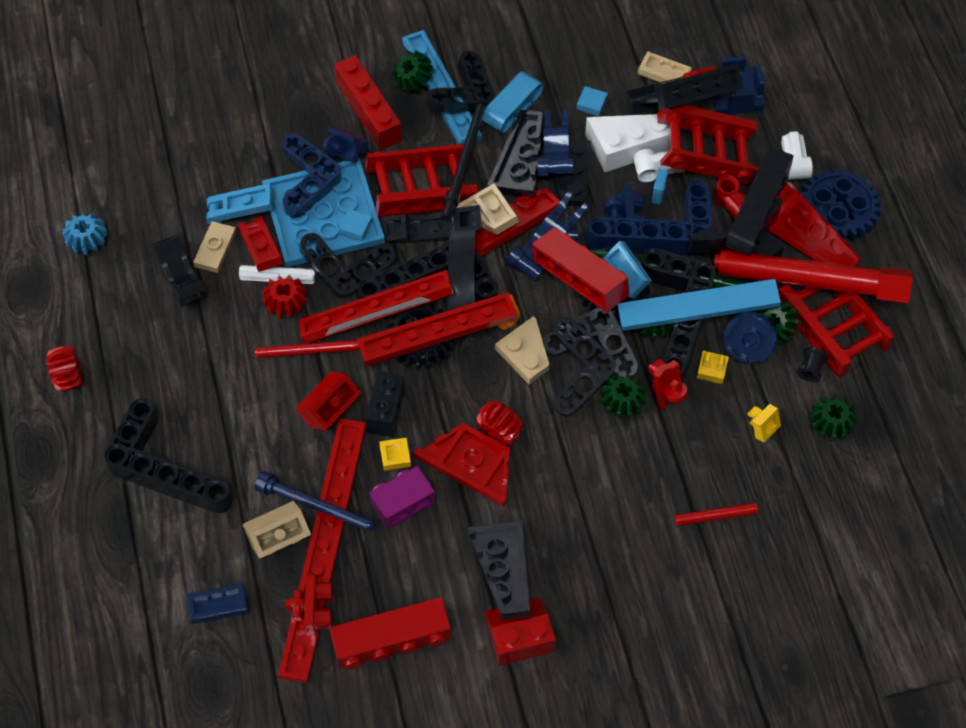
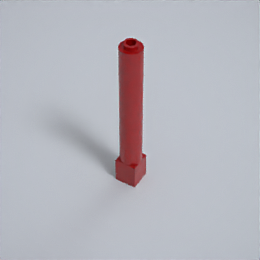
[714,249,913,303]

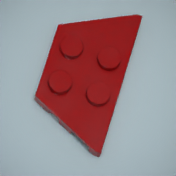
[413,423,510,507]

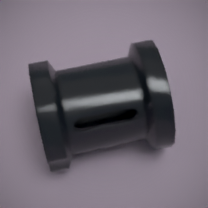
[797,347,828,382]

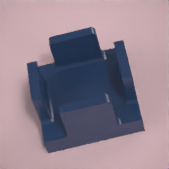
[711,56,765,115]

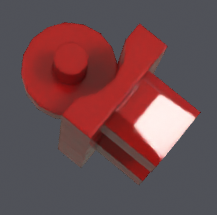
[649,359,688,410]
[285,576,333,635]

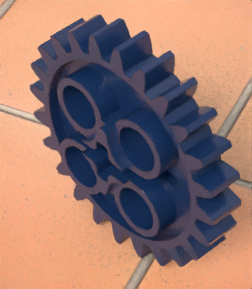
[800,168,882,241]

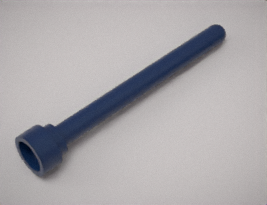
[255,471,375,531]

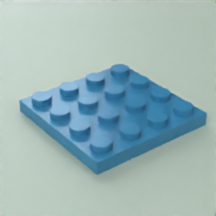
[262,158,385,267]

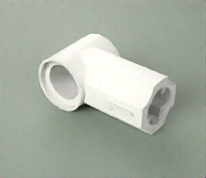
[781,132,812,180]
[633,149,685,182]

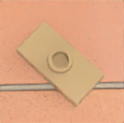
[638,52,692,82]
[193,221,236,273]

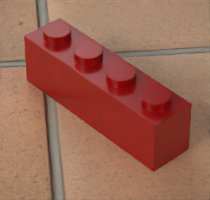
[334,55,402,151]
[532,227,629,312]
[329,597,451,670]

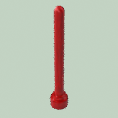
[254,333,375,358]

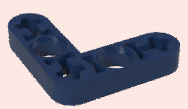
[282,133,341,218]

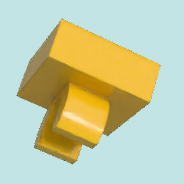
[697,351,729,384]
[748,404,781,443]
[380,438,411,471]

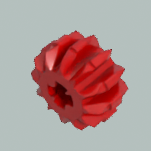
[263,274,307,319]
[46,345,84,391]
[476,400,523,445]

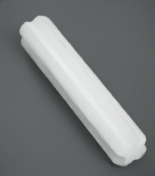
[239,265,316,284]

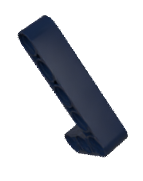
[585,180,712,255]

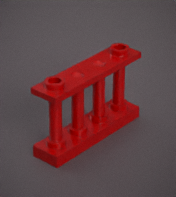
[657,104,759,184]
[365,144,478,218]
[778,260,894,379]

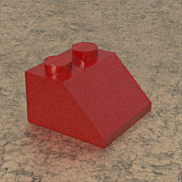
[484,598,556,666]

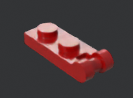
[237,216,283,272]

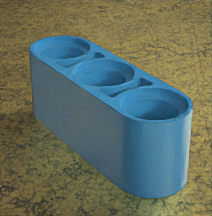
[482,71,544,133]

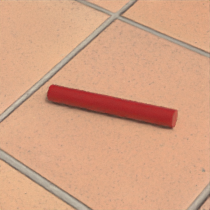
[674,503,758,526]

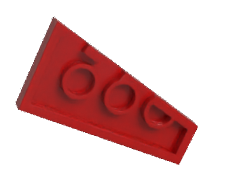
[768,182,862,267]
[477,188,561,257]

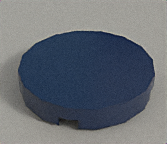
[723,312,777,364]

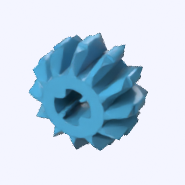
[62,211,108,256]

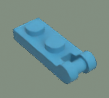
[206,183,274,224]

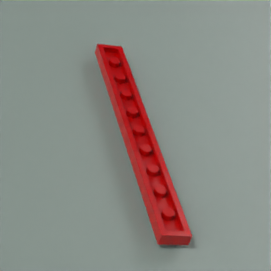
[278,418,366,684]

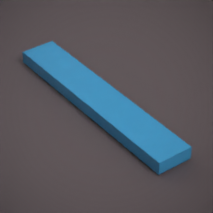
[402,30,482,145]
[618,279,781,331]

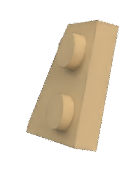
[454,183,519,234]
[495,316,549,384]

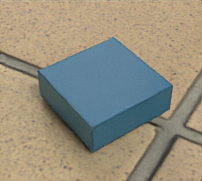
[576,86,608,116]
[651,169,668,205]
[338,208,372,241]

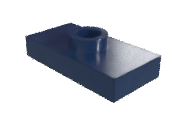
[187,583,249,624]

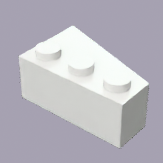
[585,114,671,172]

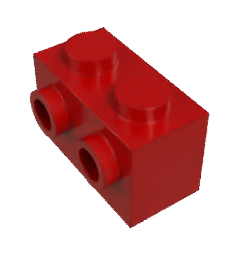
[295,372,361,431]

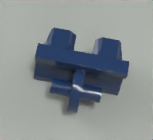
[323,126,368,163]
[603,184,645,236]

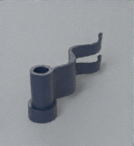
[538,109,574,177]
[505,190,589,281]

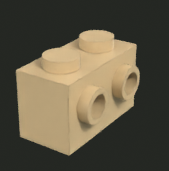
[242,501,311,559]

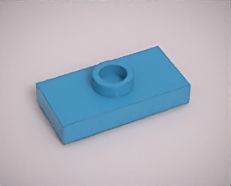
[603,241,652,298]

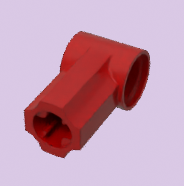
[713,175,746,219]

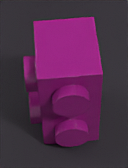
[369,466,435,530]

